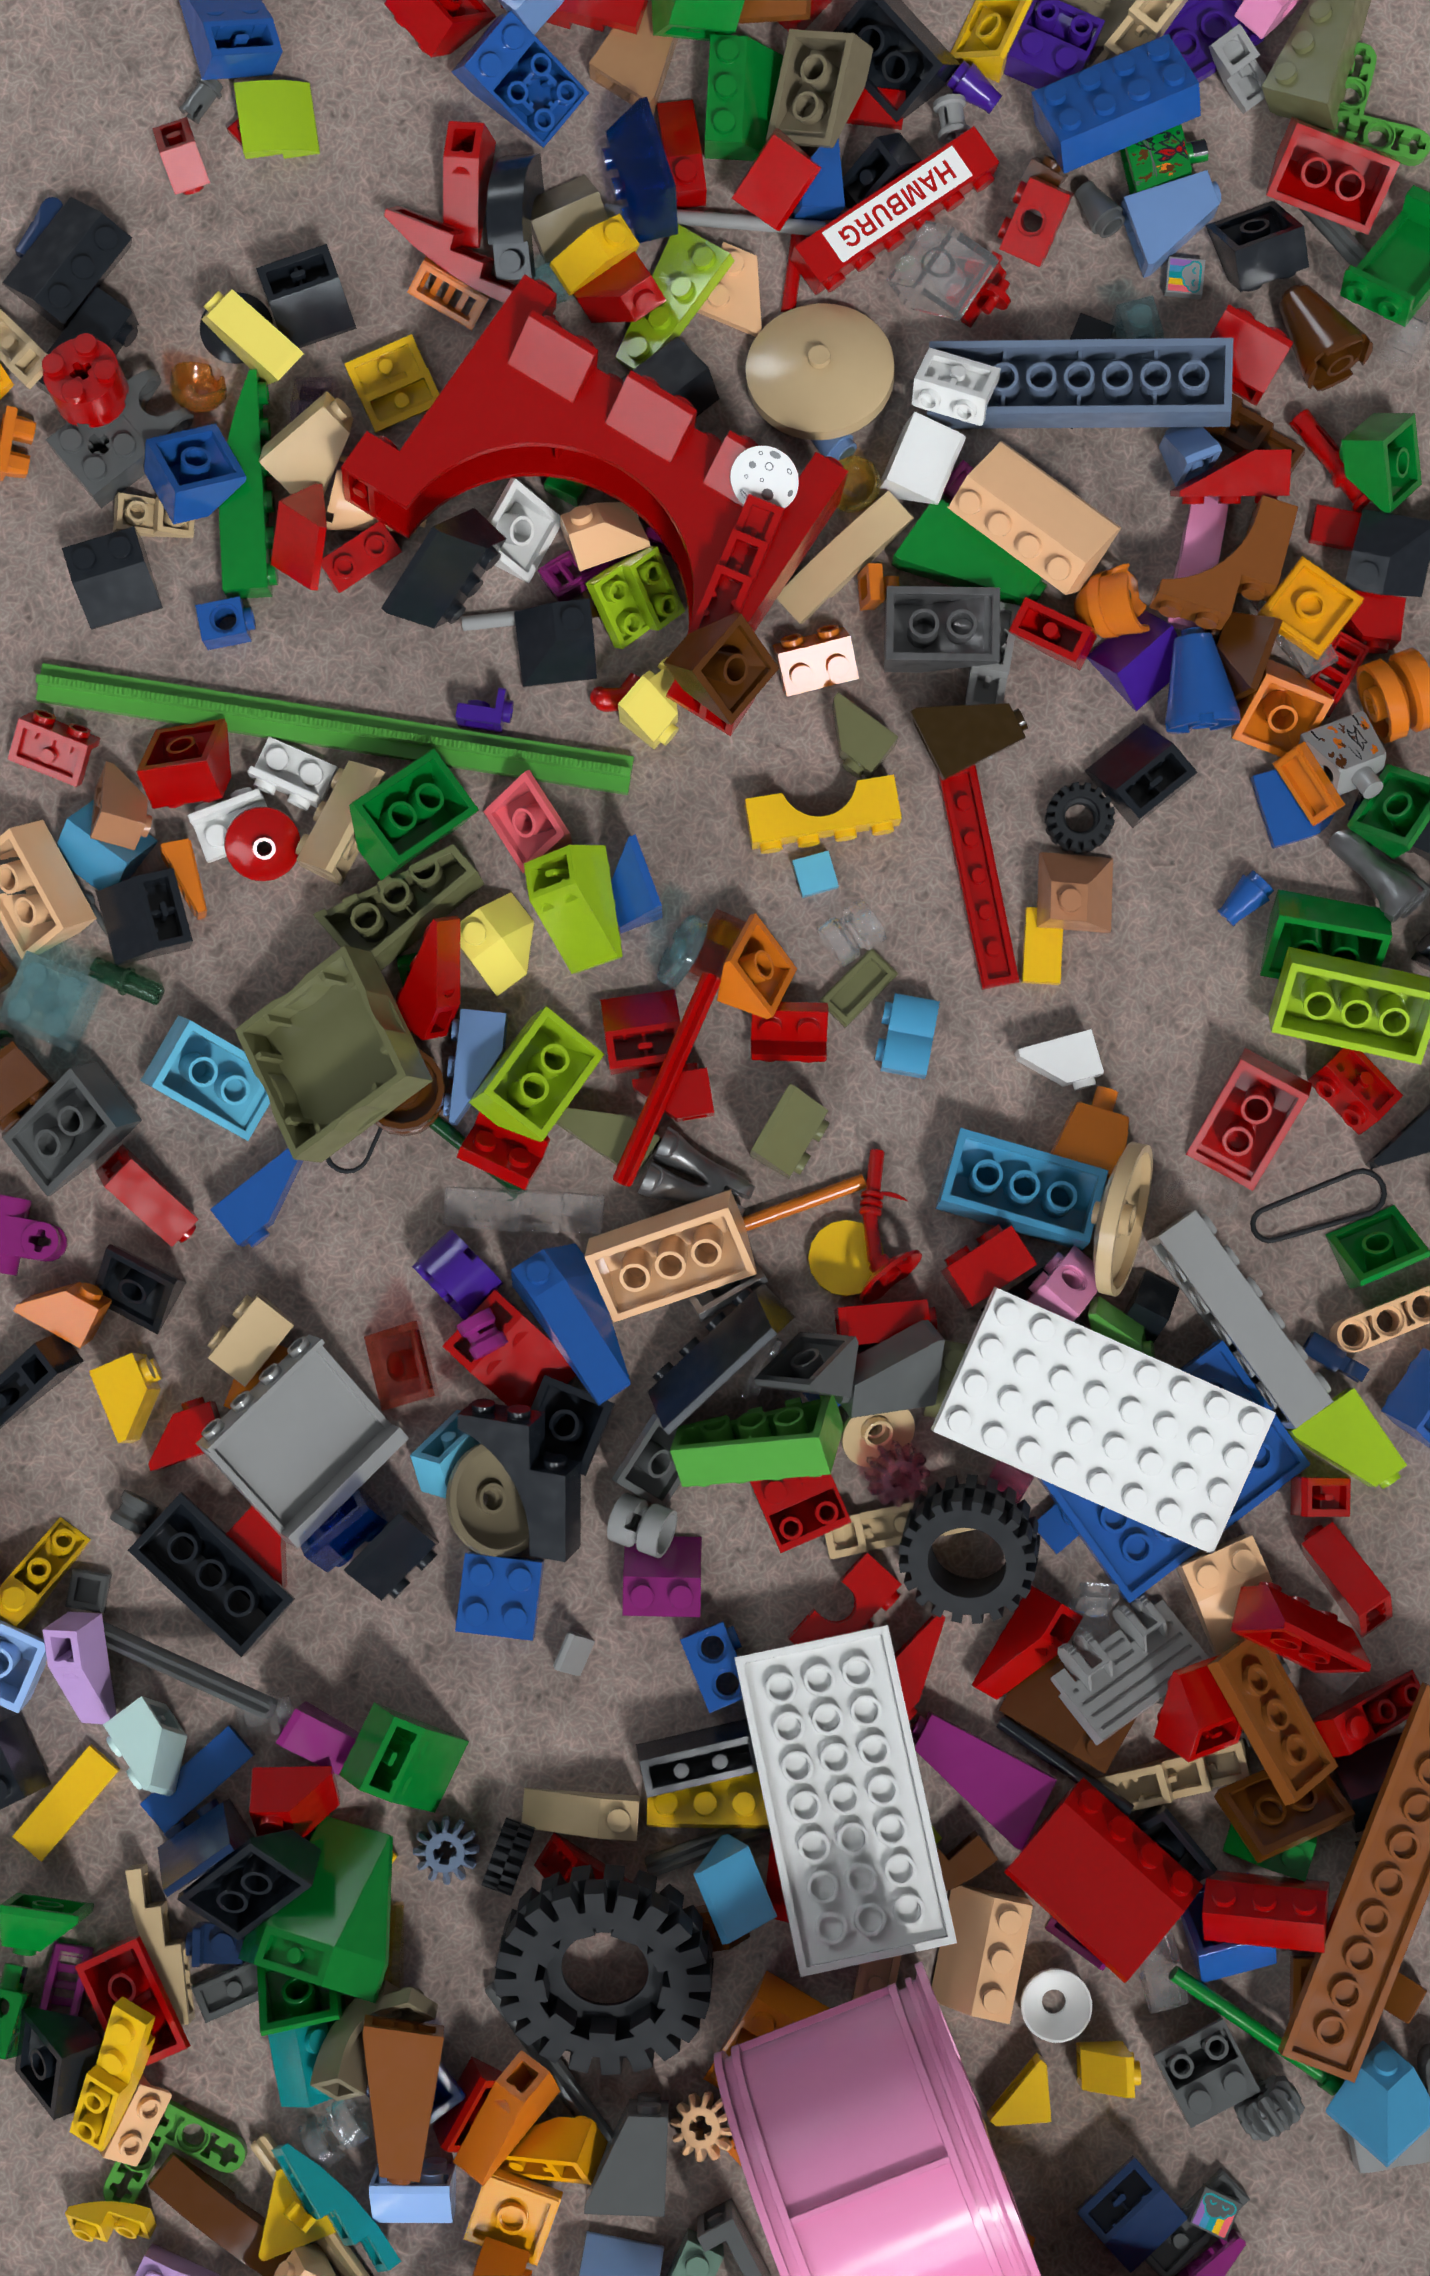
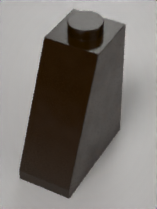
[909,703,1028,781]

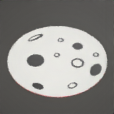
[730,445,799,509]

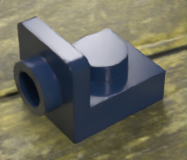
[185,1922,245,1967]

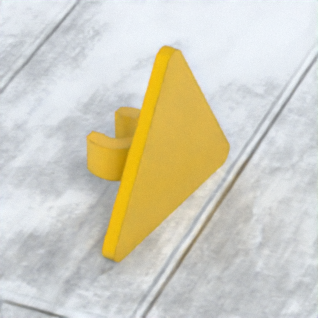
[258,2169,336,2261]

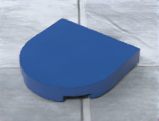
[1250,769,1335,849]

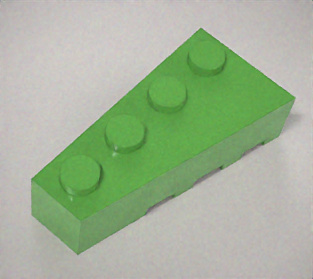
[670,1395,844,1487]

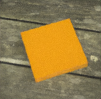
[1257,556,1364,661]
[463,2169,563,2266]

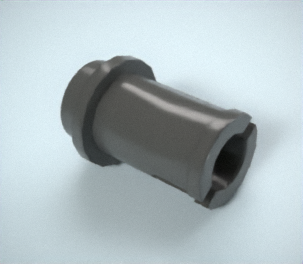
[179,76,223,124]

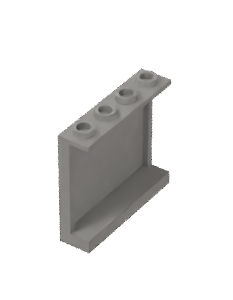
[195,1334,409,1549]

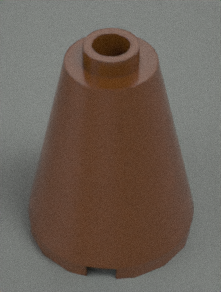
[1279,285,1373,391]

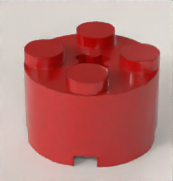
[42,333,129,428]

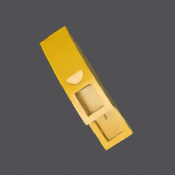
[69,1996,155,2152]

